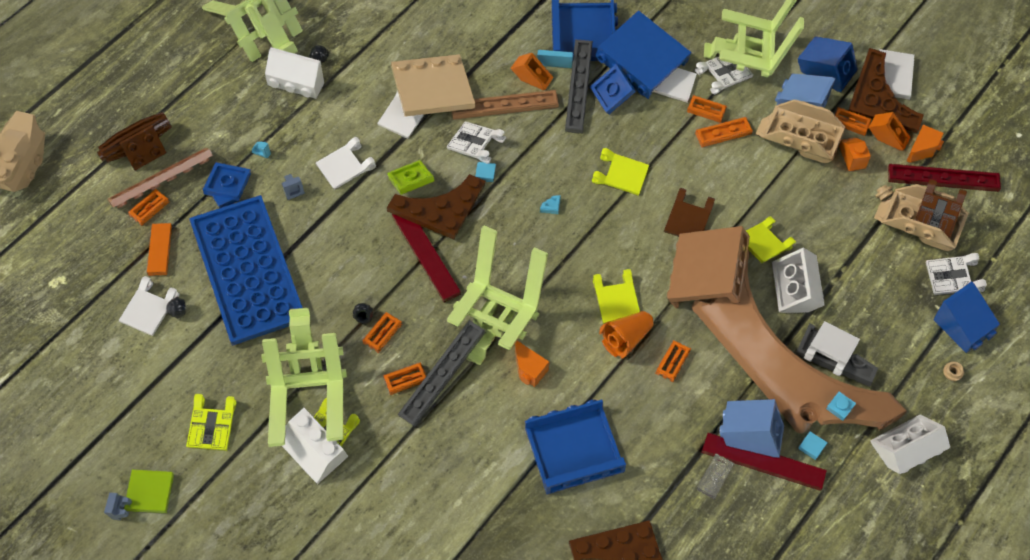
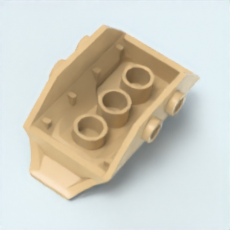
[756,99,845,163]
[0,111,45,192]
[874,184,969,251]

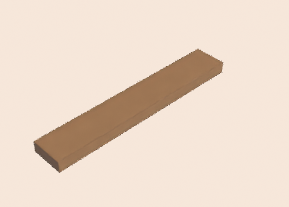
[452,90,559,120]

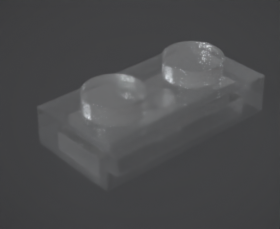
[696,454,734,500]

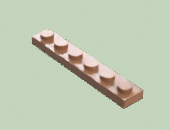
[108,148,213,208]

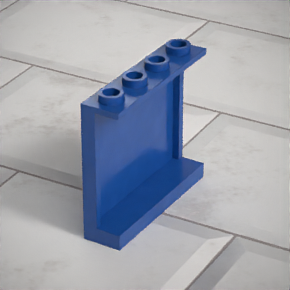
[551,0,618,61]
[595,10,691,99]
[525,399,626,495]

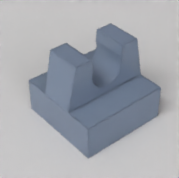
[282,174,305,200]
[104,493,132,520]

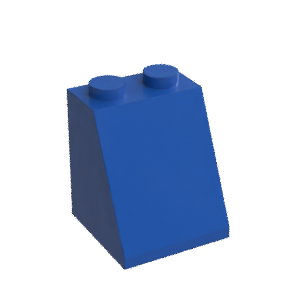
[798,36,858,92]
[933,281,1000,353]

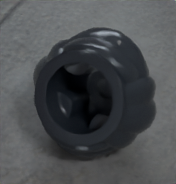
[309,45,329,64]
[166,297,186,319]
[353,303,374,324]

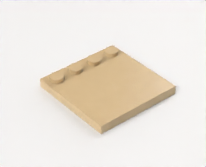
[391,54,475,117]

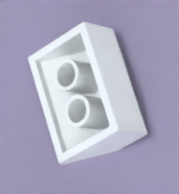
[265,47,324,99]
[772,248,824,313]
[282,408,348,485]
[870,415,950,474]

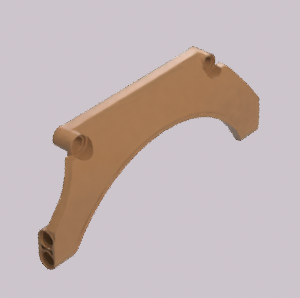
[692,250,907,434]

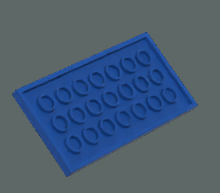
[189,195,302,346]

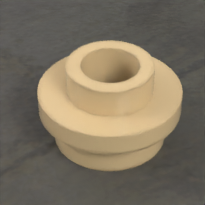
[875,185,894,201]
[943,362,964,381]

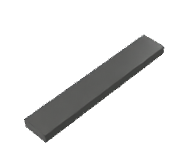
[565,39,593,134]
[398,320,486,427]

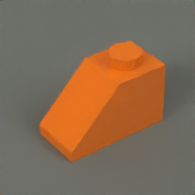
[511,53,554,90]
[868,112,911,151]
[907,125,944,163]
[839,137,871,172]
[515,340,549,387]

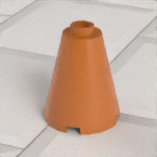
[599,311,653,359]

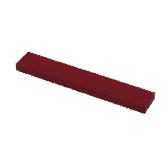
[888,164,1001,192]
[392,214,461,303]
[701,433,827,491]

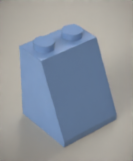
[775,73,835,108]
[720,399,784,457]

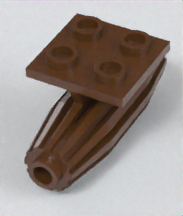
[97,112,172,171]

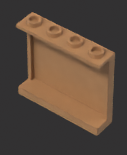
[667,226,750,308]

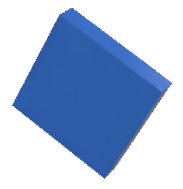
[590,64,636,114]
[203,162,251,201]

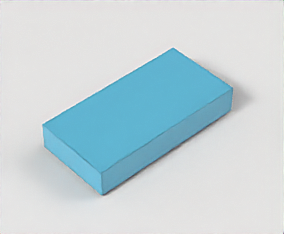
[537,50,573,68]

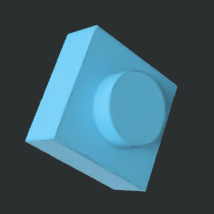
[826,392,856,421]

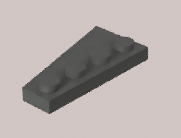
[795,323,878,387]

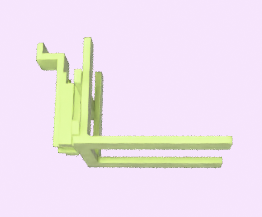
[202,0,303,62]
[704,0,804,77]
[447,226,548,365]
[261,308,347,447]

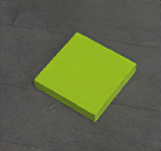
[387,160,435,195]
[124,469,174,514]

